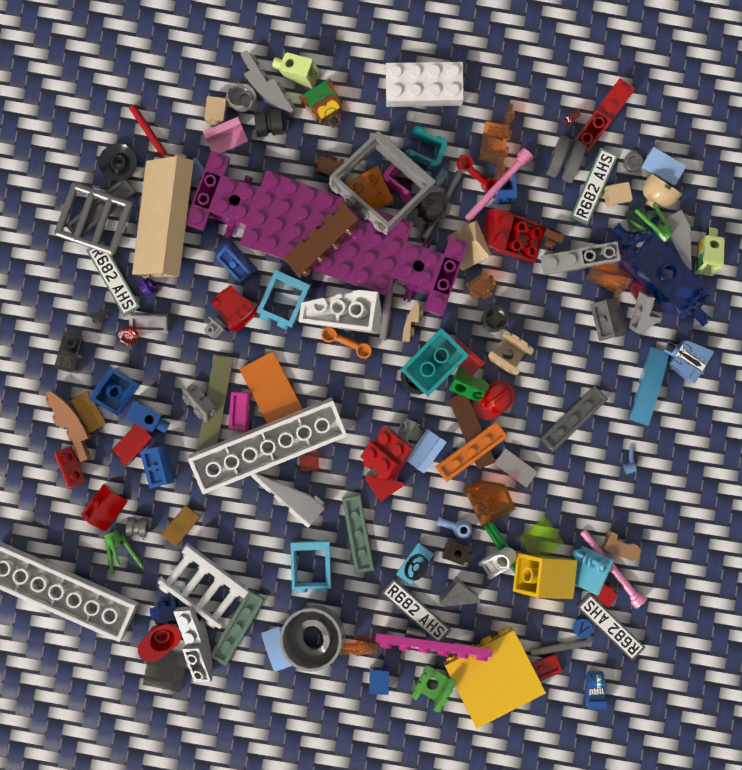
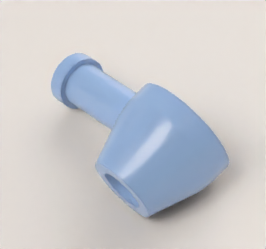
[436,516,472,539]

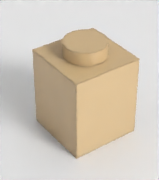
[204,96,228,127]

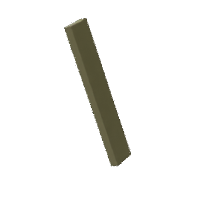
[196,355,234,452]

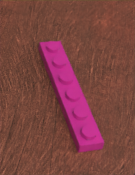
[375,633,494,662]

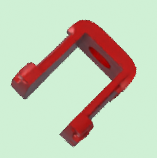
[211,285,258,333]

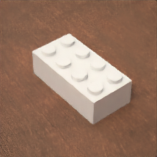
[386,62,463,107]

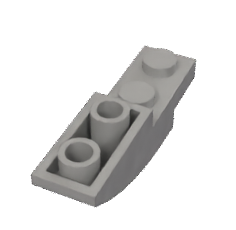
[241,50,295,117]
[540,241,621,275]
[173,606,212,682]

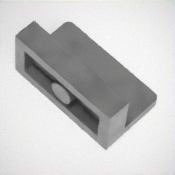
[590,298,627,341]

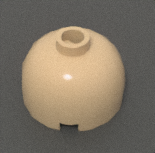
[643,173,682,208]

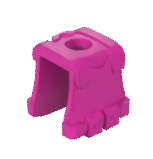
[384,164,413,204]

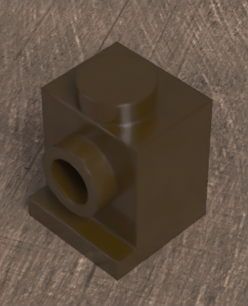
[441,538,472,566]

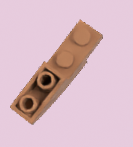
[46,391,92,462]

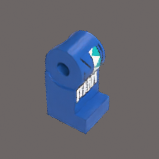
[586,671,607,710]

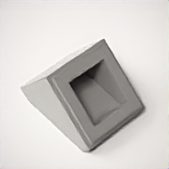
[404,627,426,640]

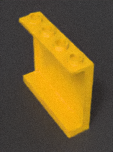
[444,627,546,729]

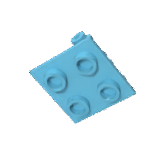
[572,546,614,596]

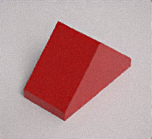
[365,475,404,502]

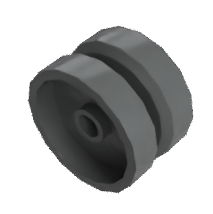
[546,134,587,184]

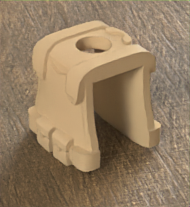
[488,331,534,375]

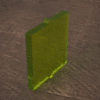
[518,517,564,556]

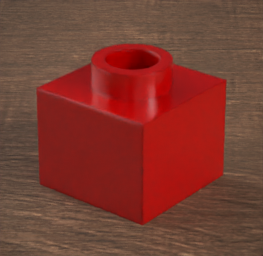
[590,582,618,608]

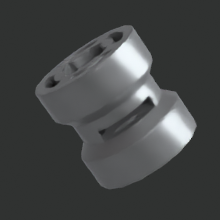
[126,517,149,537]

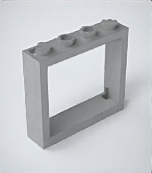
[329,131,436,235]

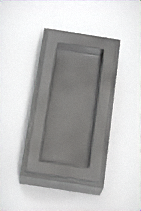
[129,312,169,334]

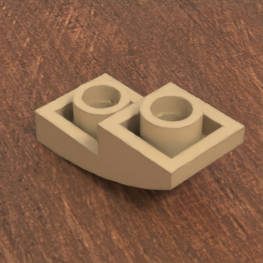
[402,303,423,342]

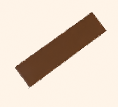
[448,394,495,470]

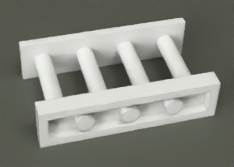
[158,543,249,629]

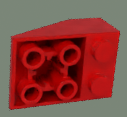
[481,208,545,263]

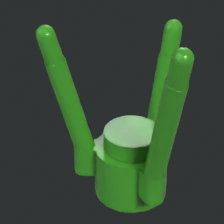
[629,203,673,244]
[104,531,144,575]

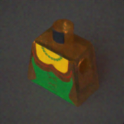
[299,78,342,128]

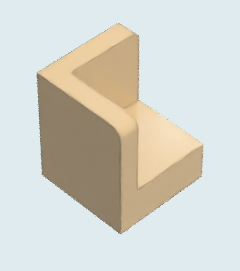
[603,182,632,208]

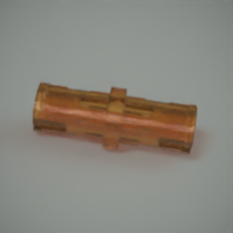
[340,641,379,656]

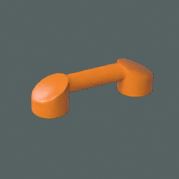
[321,327,372,359]

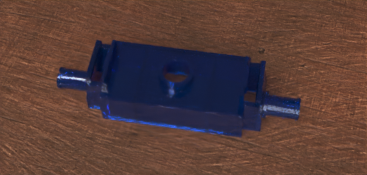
[610,223,711,326]

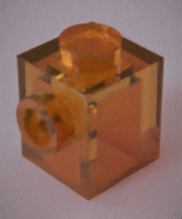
[465,272,496,301]

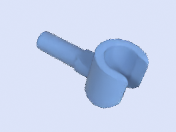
[623,447,636,474]

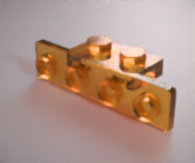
[478,104,515,181]

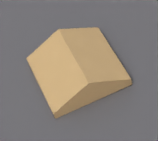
[447,220,492,271]

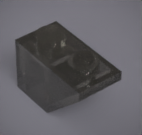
[54,331,84,374]

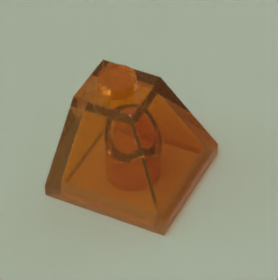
[463,480,516,527]

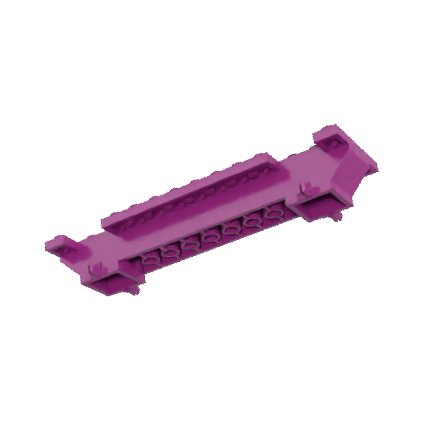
[186,151,469,316]

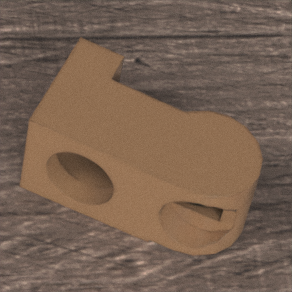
[601,531,641,561]

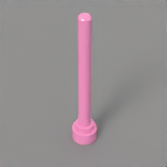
[465,148,534,221]
[580,529,647,609]

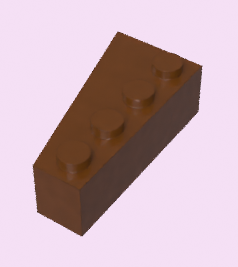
[283,201,359,278]

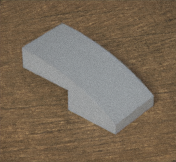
[494,448,538,488]

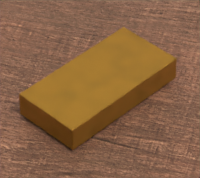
[71,391,108,433]
[161,505,201,547]

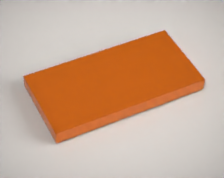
[239,351,303,423]

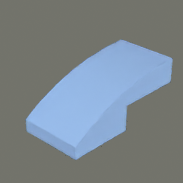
[261,627,293,672]

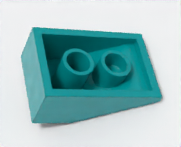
[400,328,469,397]

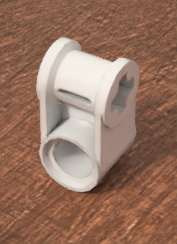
[478,547,517,580]

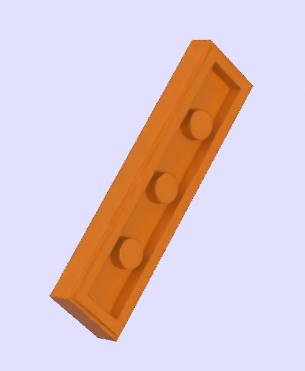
[435,421,508,482]

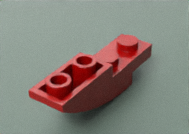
[574,78,635,152]

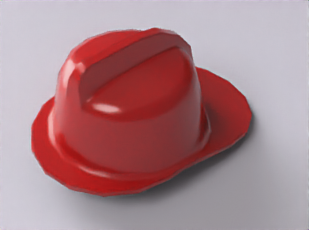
[473,381,515,420]
[138,623,181,662]

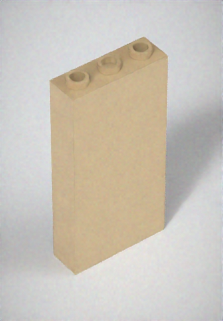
[132,154,194,278]

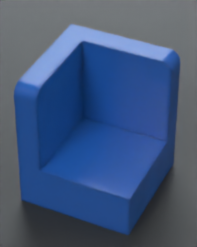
[369,667,389,695]

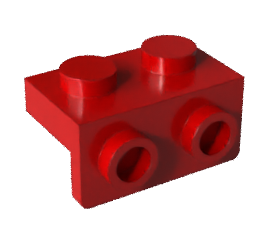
[54,446,86,489]

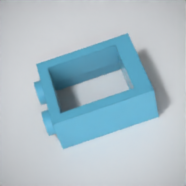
[256,270,311,330]
[291,540,331,593]

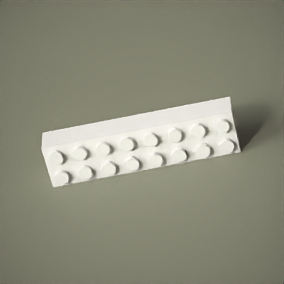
[188,397,347,494]
[0,541,139,642]

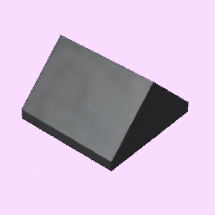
[439,577,480,607]

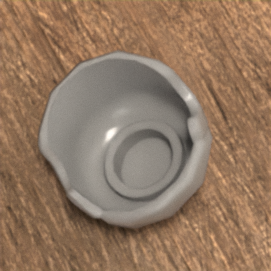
[226,83,257,112]

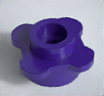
[139,277,158,296]

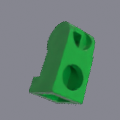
[449,366,489,401]

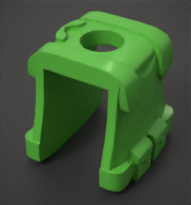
[412,665,456,712]

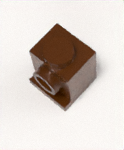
[314,155,345,178]

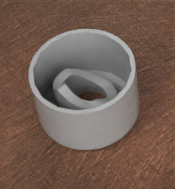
[280,605,345,672]

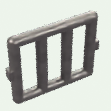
[54,182,133,255]

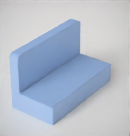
[642,147,686,186]
[406,429,447,473]

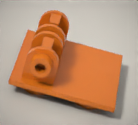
[346,165,394,209]

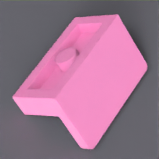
[203,117,248,154]

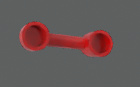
[456,155,498,192]

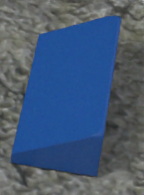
[215,242,257,285]

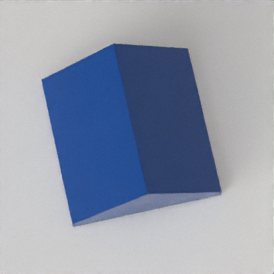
[88,367,139,416]

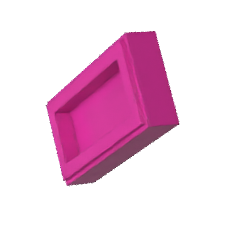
[229,392,251,431]

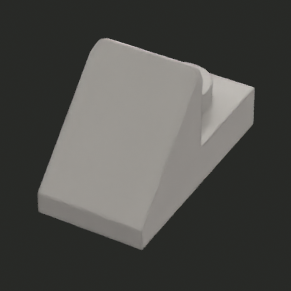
[629,291,662,334]

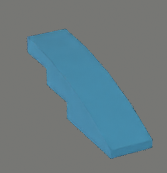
[629,347,669,426]

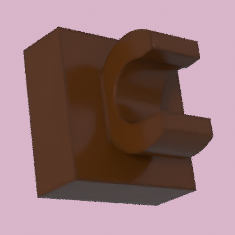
[544,226,564,249]

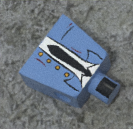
[663,340,714,384]

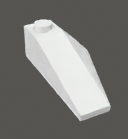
[299,290,382,334]
[251,473,325,528]

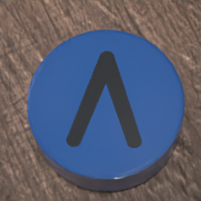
[572,618,593,638]

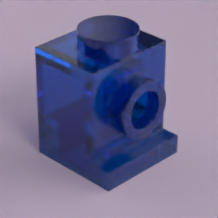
[150,598,179,624]

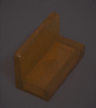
[585,264,629,294]

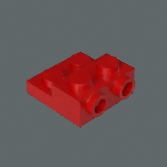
[360,426,414,481]

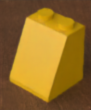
[513,553,577,599]

